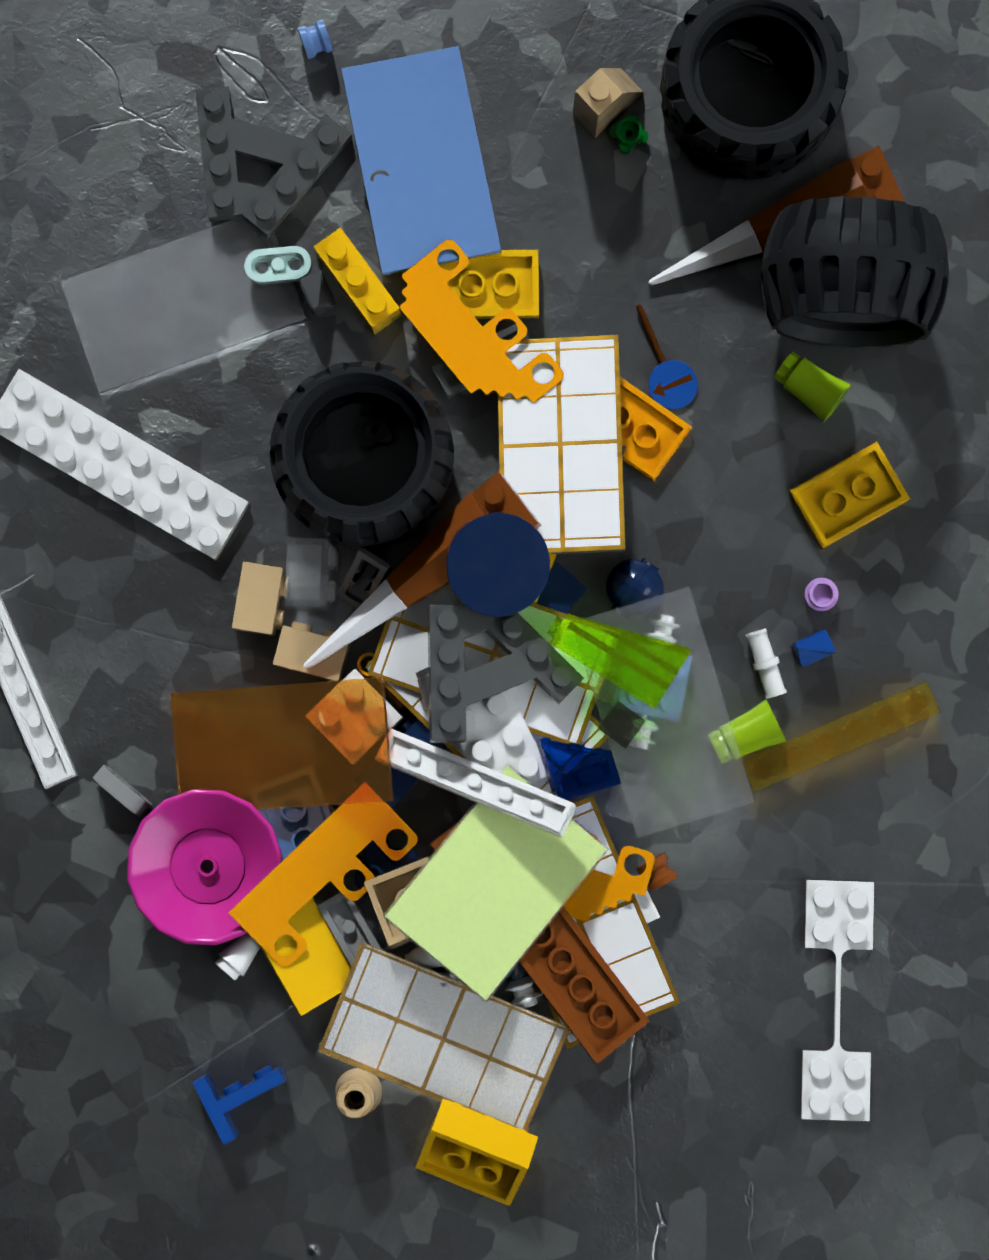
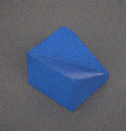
[791,629,836,667]

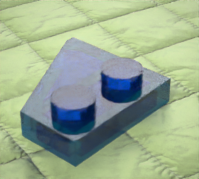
[536,737,622,800]

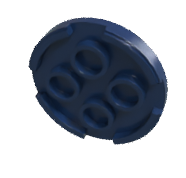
[446,512,550,617]

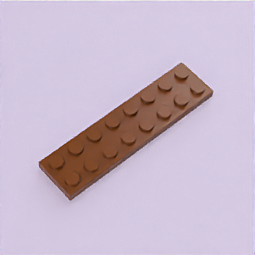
[429,816,650,1064]

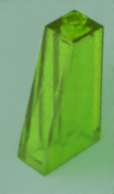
[547,613,691,709]

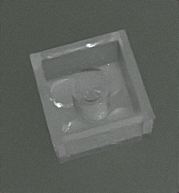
[285,537,339,612]

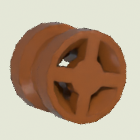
[635,852,678,892]

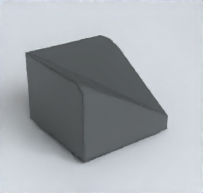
[299,270,337,316]

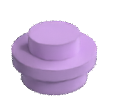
[804,578,839,611]

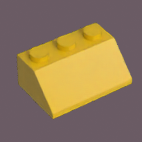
[415,1098,538,1206]

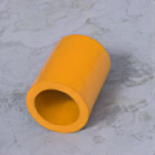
[357,652,374,677]

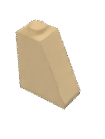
[573,68,644,138]

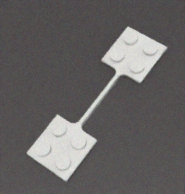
[801,880,874,1121]

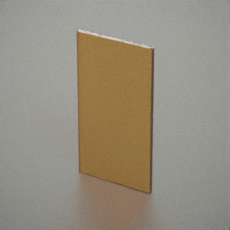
[171,677,394,810]

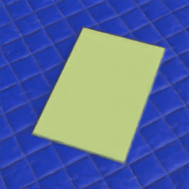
[382,763,609,1003]

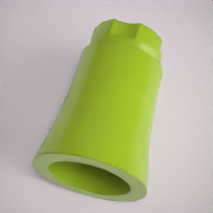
[774,352,852,423]
[708,699,786,764]

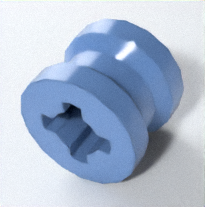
[297,19,333,60]

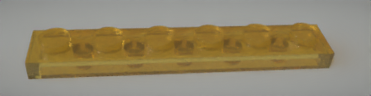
[740,681,940,792]

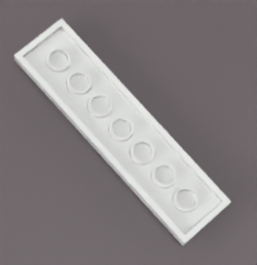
[0,369,250,560]

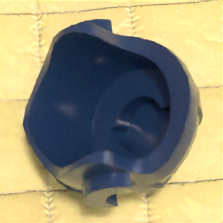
[606,558,664,619]

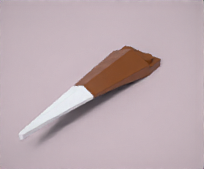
[648,146,905,285]
[303,472,542,668]

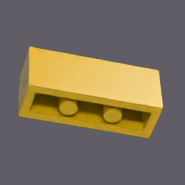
[314,227,401,335]

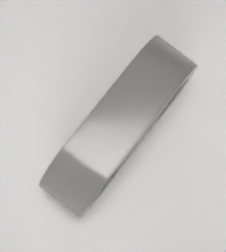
[93,764,152,818]

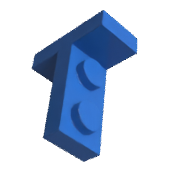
[192,1064,287,1145]

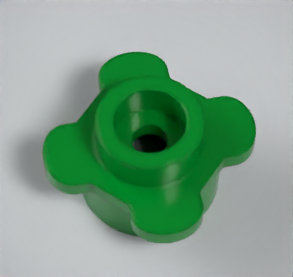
[609,114,648,154]

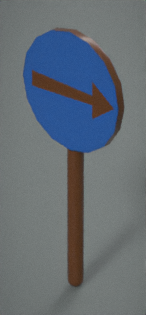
[636,304,698,410]

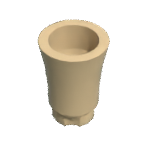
[335,1068,382,1118]

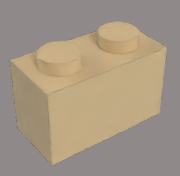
[232,561,290,637]
[273,621,351,683]

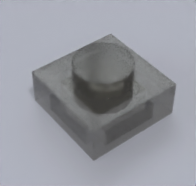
[597,700,646,749]

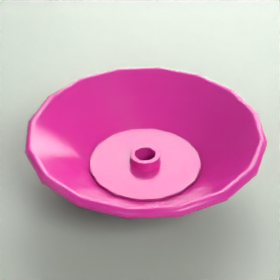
[127,789,282,945]

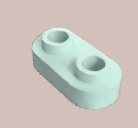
[244,246,312,285]

